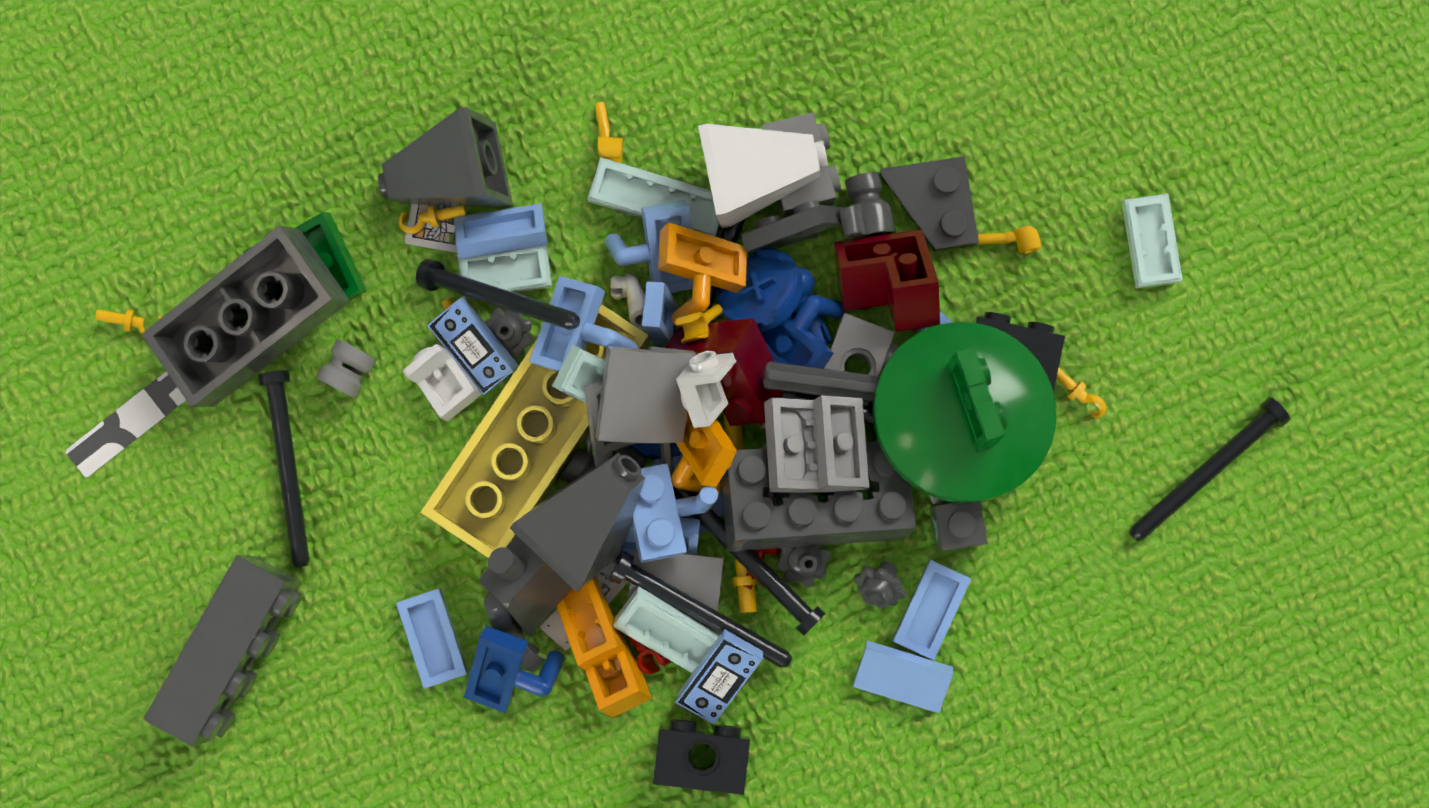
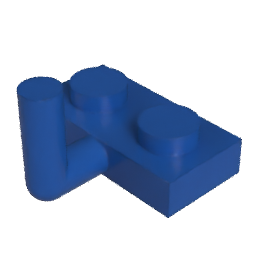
[761,295,845,368]
[464,626,565,714]

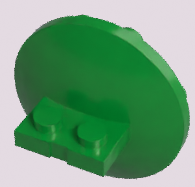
[873,322,1056,503]

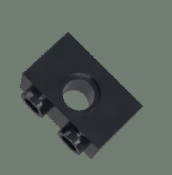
[653,719,750,795]

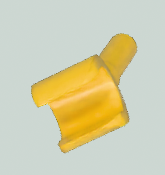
[594,102,623,163]
[978,226,1041,255]
[675,304,723,344]

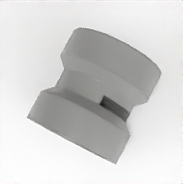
[316,338,377,399]

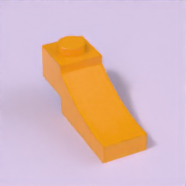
[556,575,652,718]

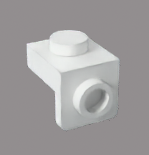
[403,344,482,422]
[676,351,736,428]

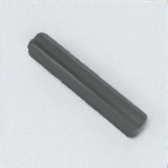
[762,362,880,402]

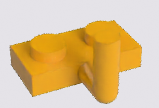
[658,223,747,327]
[671,412,737,494]

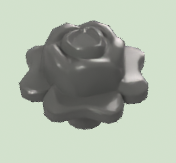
[484,308,533,360]
[777,545,831,587]
[853,561,907,608]

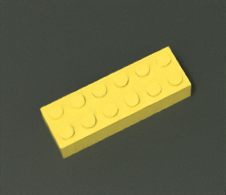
[420,304,650,558]

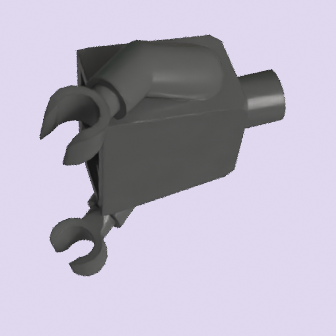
[479,535,617,672]

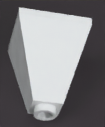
[698,124,828,229]

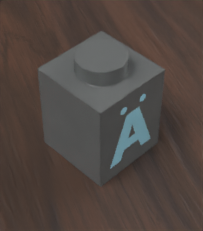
[929,502,988,552]

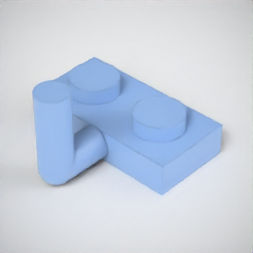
[605,199,693,293]
[529,276,638,372]
[631,463,718,563]

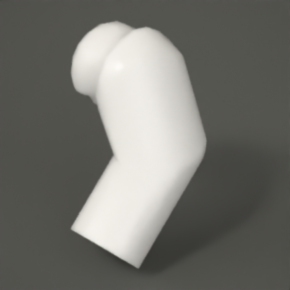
[610,273,645,330]

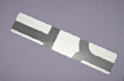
[66,371,186,477]

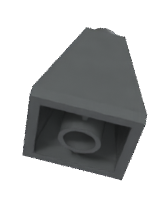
[378,107,513,208]
[510,453,645,592]

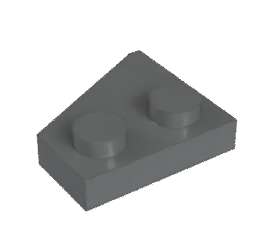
[879,156,979,252]
[741,200,845,252]

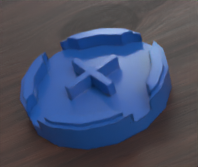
[717,248,804,332]

